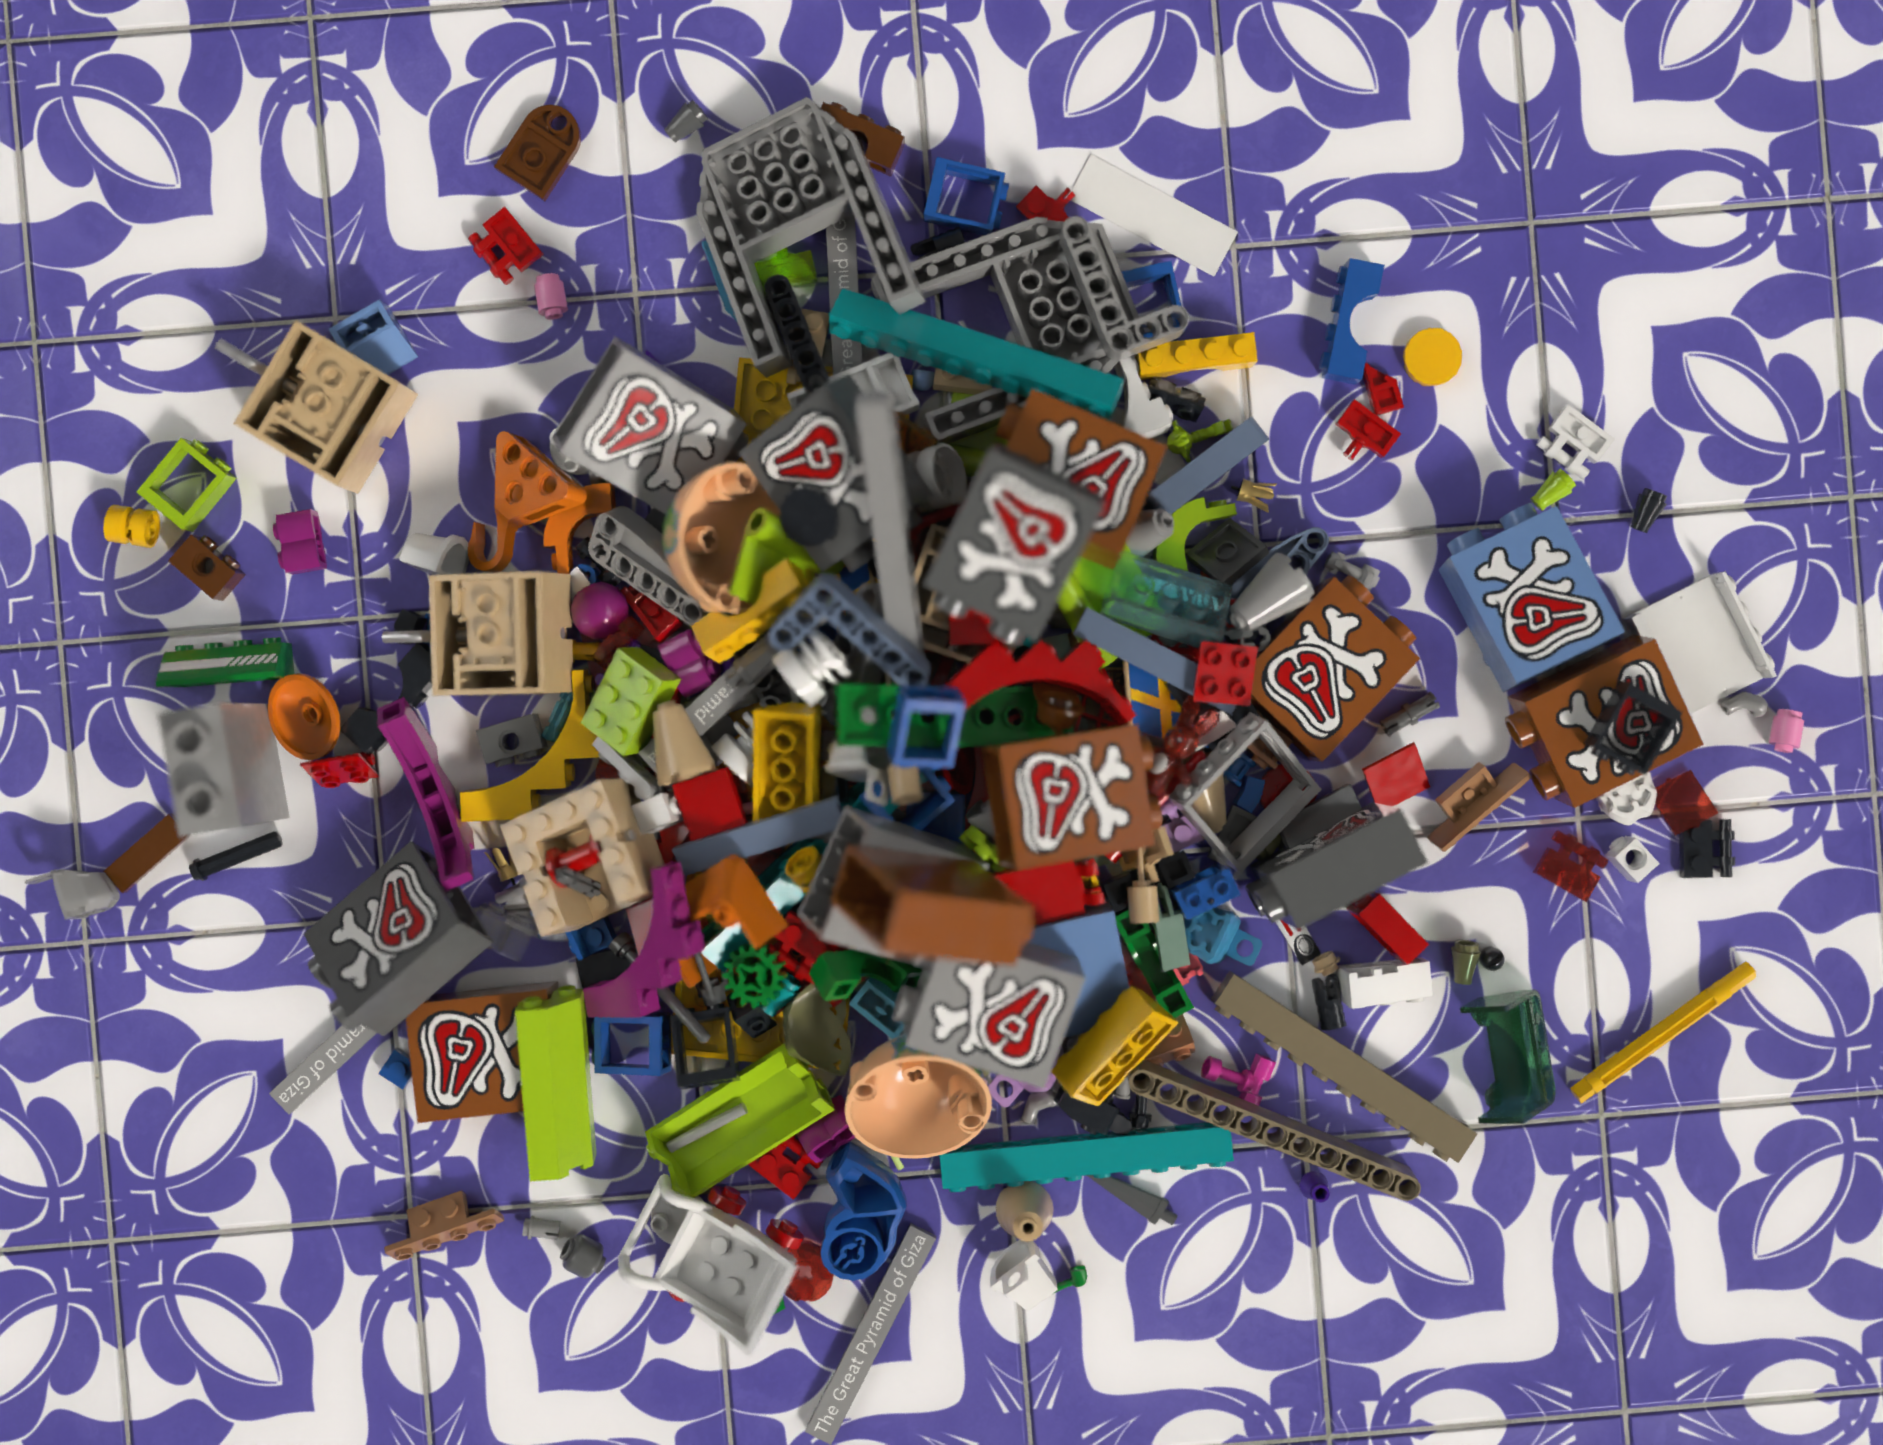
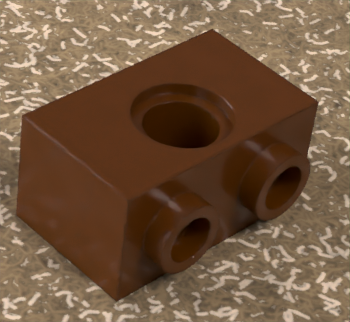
[168,534,246,601]

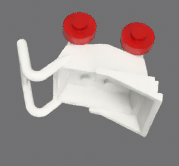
[618,1174,804,1356]

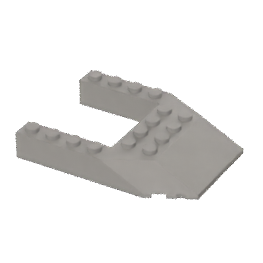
[696,97,926,377]
[871,217,1145,446]

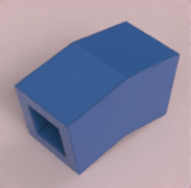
[1232,775,1265,813]

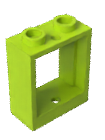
[136,438,237,532]

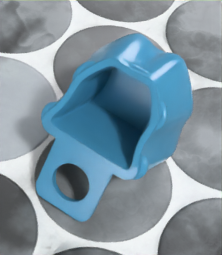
[1184,903,1263,966]

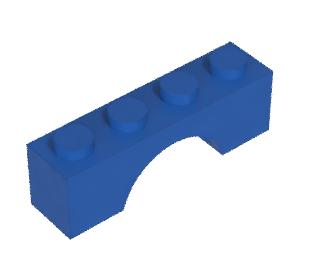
[1319,258,1385,385]

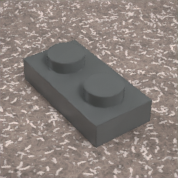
[1207,805,1257,870]

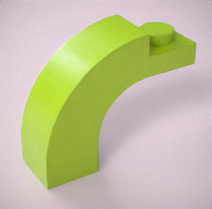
[1153,497,1237,578]

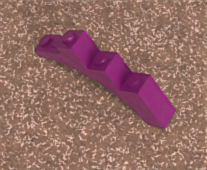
[377,697,475,891]
[583,862,705,1018]

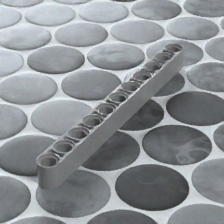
[856,392,929,685]

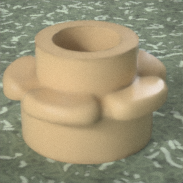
[1312,951,1340,976]

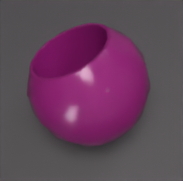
[570,582,629,640]

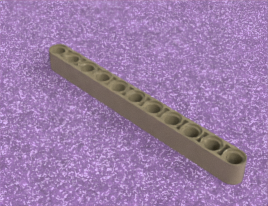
[1127,1059,1421,1201]

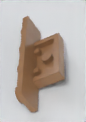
[1427,762,1531,852]
[384,1191,504,1261]

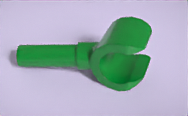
[1053,1265,1087,1294]

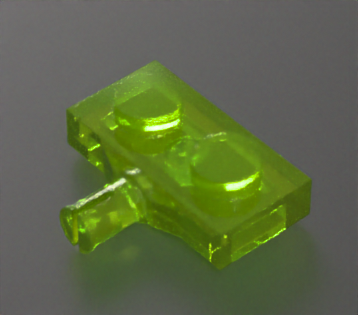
[754,247,818,291]

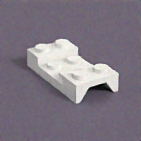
[787,353,920,419]

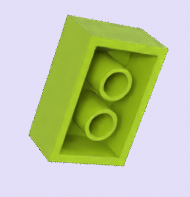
[581,647,681,756]

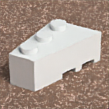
[1337,957,1433,1009]

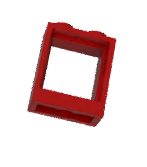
[1346,891,1429,965]

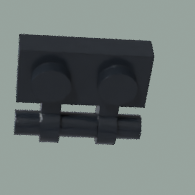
[1679,819,1735,878]

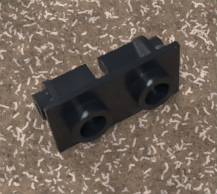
[1148,377,1206,423]

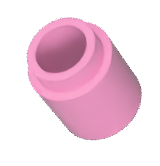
[534,273,568,320]
[1769,709,1804,753]

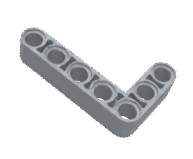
[1060,216,1189,360]

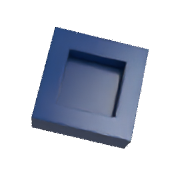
[378,1048,412,1090]

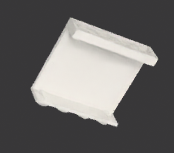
[1621,571,1777,718]

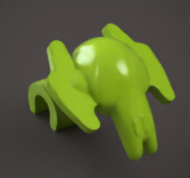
[1167,419,1234,463]

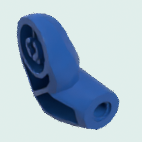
[820,1141,907,1281]

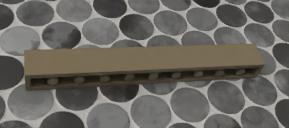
[1211,970,1477,1163]

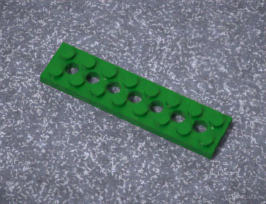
[836,684,1073,747]

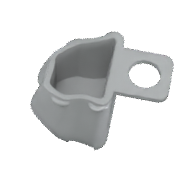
[25,870,120,919]

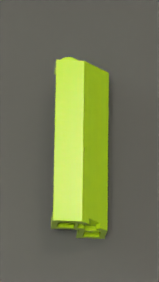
[515,985,597,1182]
[645,1043,835,1198]

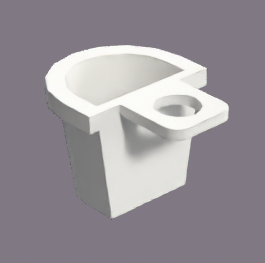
[399,533,469,602]
[990,1240,1058,1311]

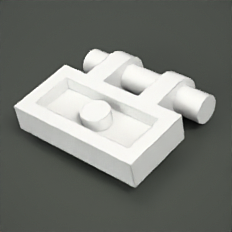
[1536,404,1615,480]

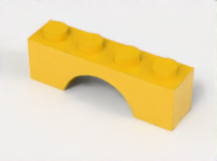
[1134,332,1258,380]
[691,558,809,663]

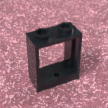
[1584,681,1682,776]
[670,1003,741,1090]

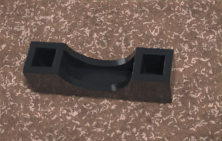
[340,642,432,753]

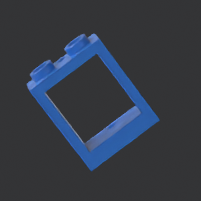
[924,157,1009,236]
[1122,261,1187,342]
[887,685,966,769]
[858,766,955,830]
[1167,863,1241,920]
[591,1012,671,1076]

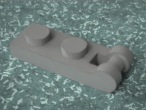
[592,737,665,799]

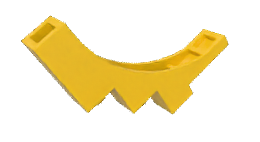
[460,669,600,822]

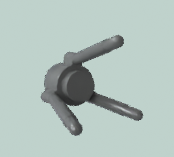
[695,953,730,1006]

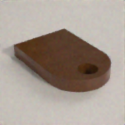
[494,105,581,202]

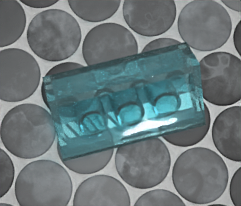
[1100,551,1233,648]

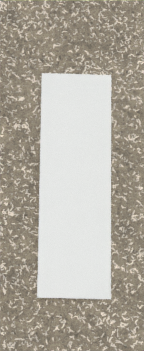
[1071,154,1238,276]

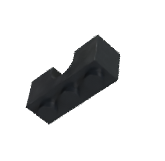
[1100,849,1196,913]

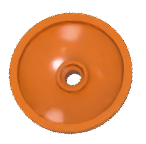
[268,673,340,760]

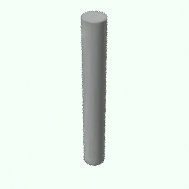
[666,1103,748,1153]

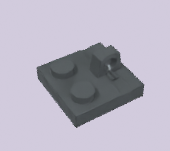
[1186,517,1269,589]

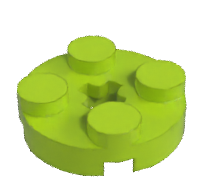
[959,825,1009,872]

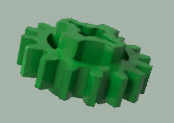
[722,943,788,1009]

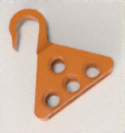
[468,431,586,573]

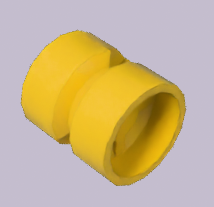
[103,504,161,548]
[785,846,823,895]

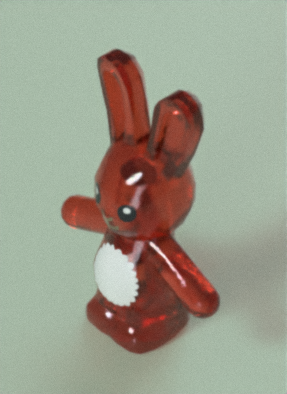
[1144,695,1221,798]

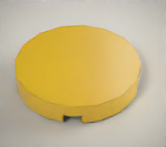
[1403,328,1462,387]

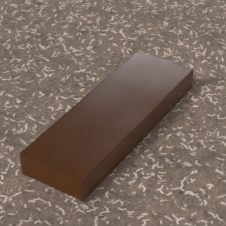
[103,813,191,893]

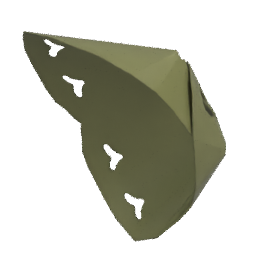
[783,984,851,1076]

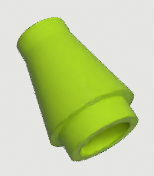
[1530,469,1576,511]

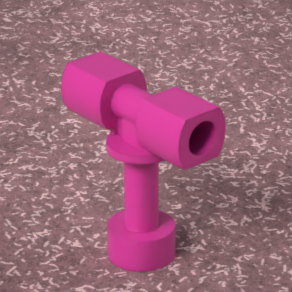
[1201,1053,1276,1106]

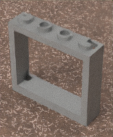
[1169,712,1322,873]

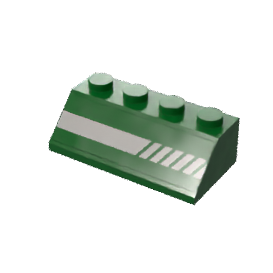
[155,637,294,688]

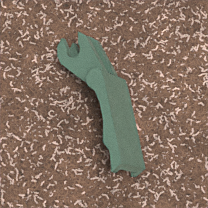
[1152,883,1190,972]

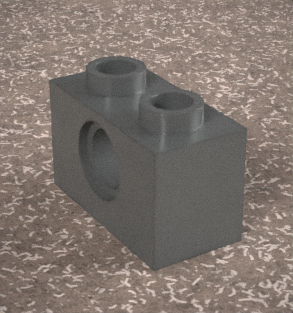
[476,714,548,768]

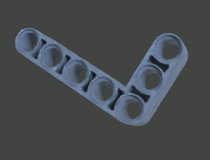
[769,573,931,686]

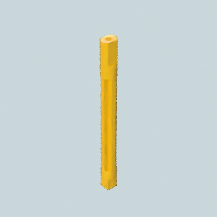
[1570,961,1757,1104]

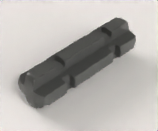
[555,866,601,898]

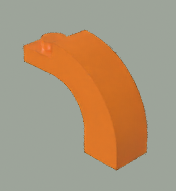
[543,483,616,574]

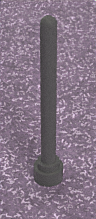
[609,932,710,1043]

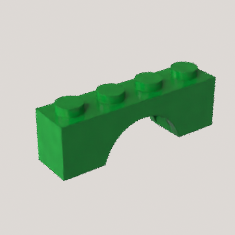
[1114,907,1194,1018]
[809,949,923,1001]

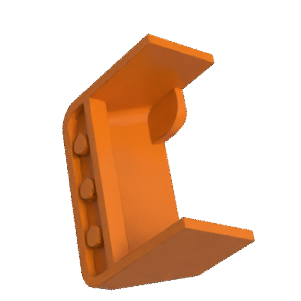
[679,854,788,989]

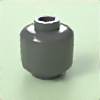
[560,1234,606,1279]

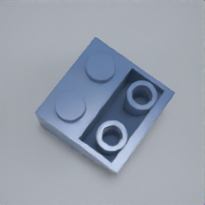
[328,299,418,375]

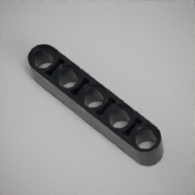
[764,275,830,398]

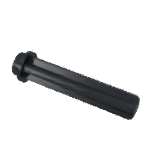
[189,831,283,881]

